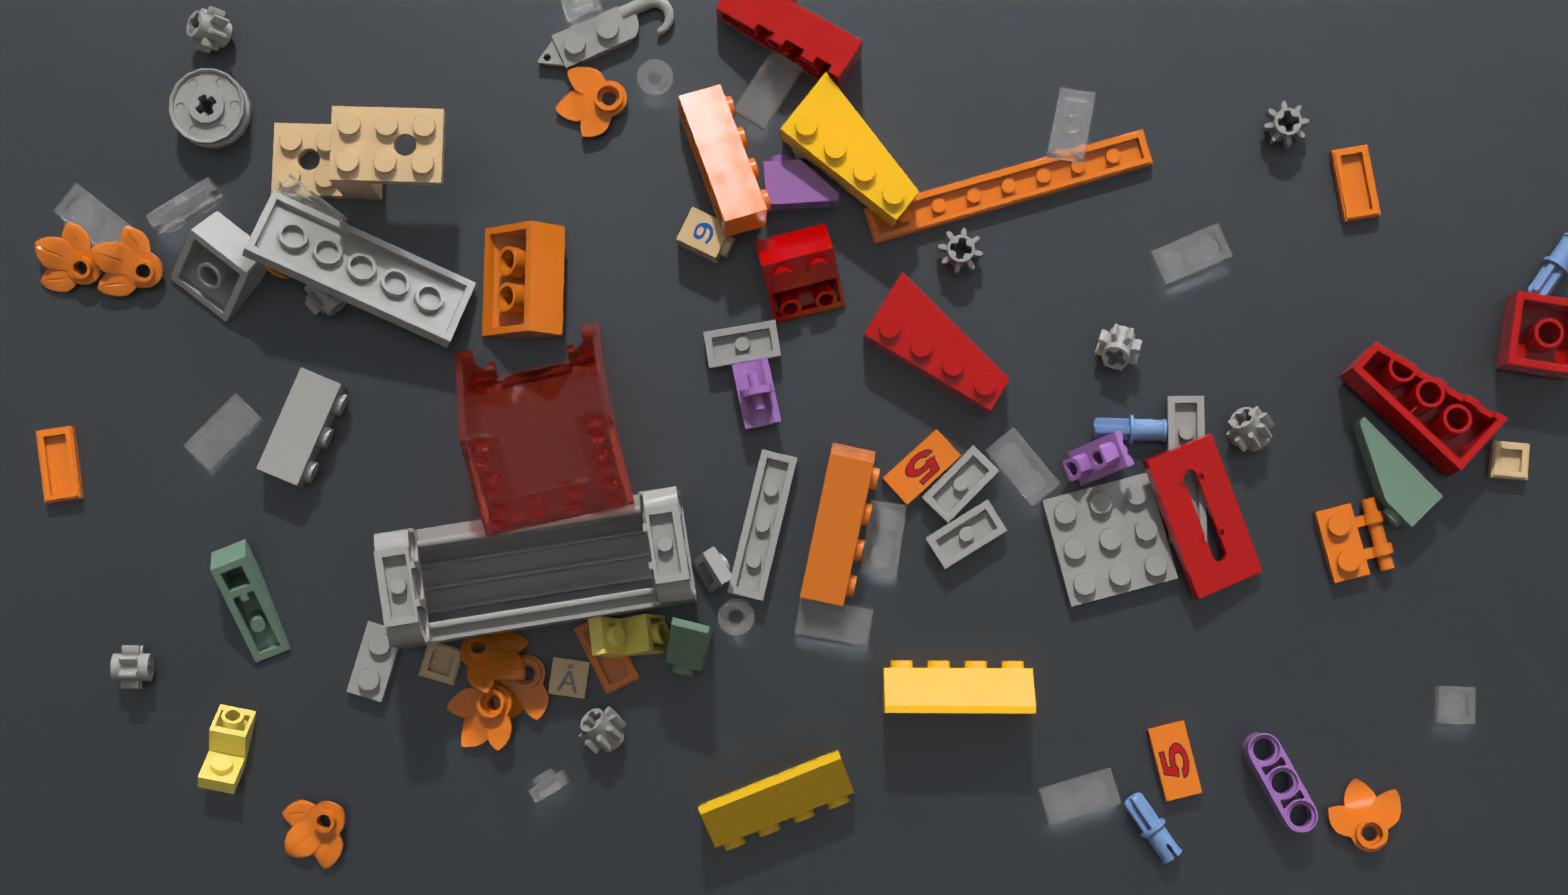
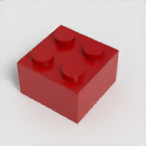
[1496,291,1568,380]

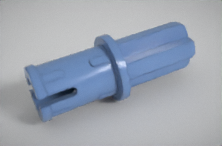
[1528,232,1568,296]
[1093,415,1167,444]
[1123,792,1182,864]

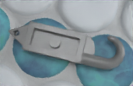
[538,0,674,71]

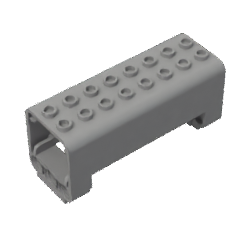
[373,486,697,649]

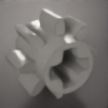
[186,6,232,53]
[1261,101,1309,149]
[937,228,983,275]
[304,284,347,317]
[1095,324,1143,371]
[1226,406,1274,452]
[110,645,154,689]
[578,706,626,754]

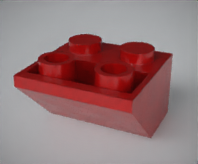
[754,223,845,323]

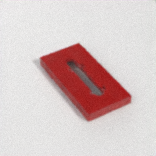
[1142,434,1263,599]

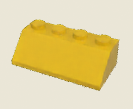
[882,660,1036,714]
[698,750,855,851]

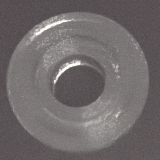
[637,59,673,96]
[718,598,755,635]

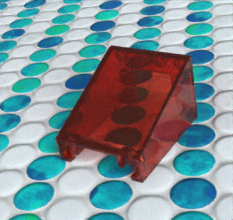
[455,322,635,537]

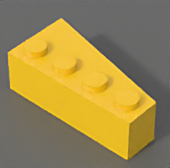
[779,72,919,227]

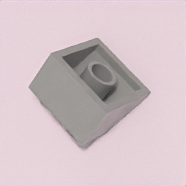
[170,211,267,322]

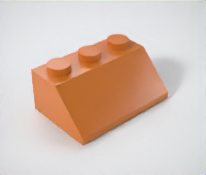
[482,221,566,338]

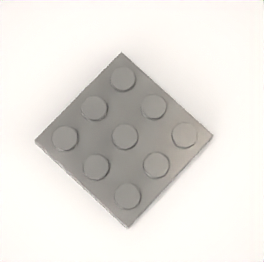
[1041,473,1178,607]

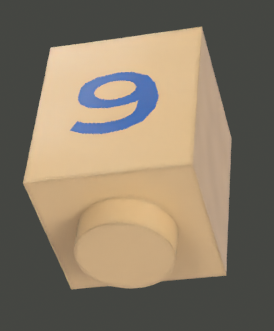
[676,207,735,264]

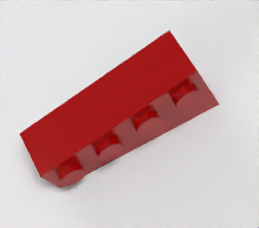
[716,0,863,89]
[863,272,1010,415]
[1339,342,1508,478]

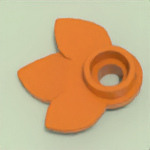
[555,67,627,138]
[34,222,102,292]
[91,226,163,297]
[460,632,529,694]
[494,655,549,720]
[447,684,513,751]
[1328,778,1401,852]
[282,800,346,869]

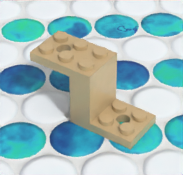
[271,106,446,200]

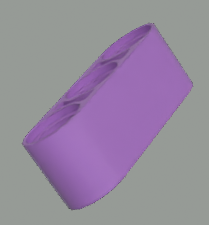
[1242,732,1318,833]

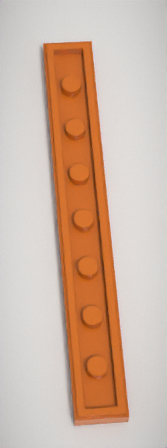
[864,129,1153,245]

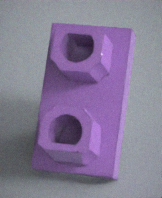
[732,357,781,430]
[1063,430,1134,486]

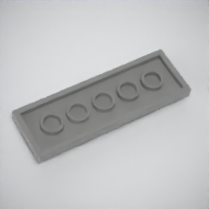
[242,190,476,348]

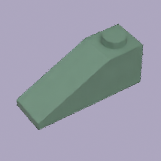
[1352,417,1443,529]
[210,539,290,663]
[665,617,713,677]

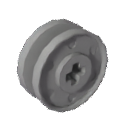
[169,68,251,149]

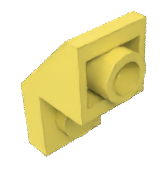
[588,613,669,658]
[198,704,256,794]

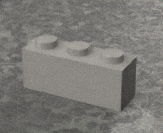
[256,367,348,488]

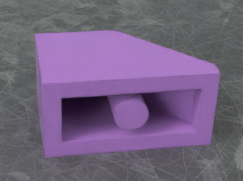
[763,154,839,211]

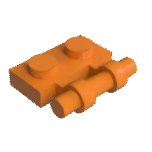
[1313,497,1395,584]

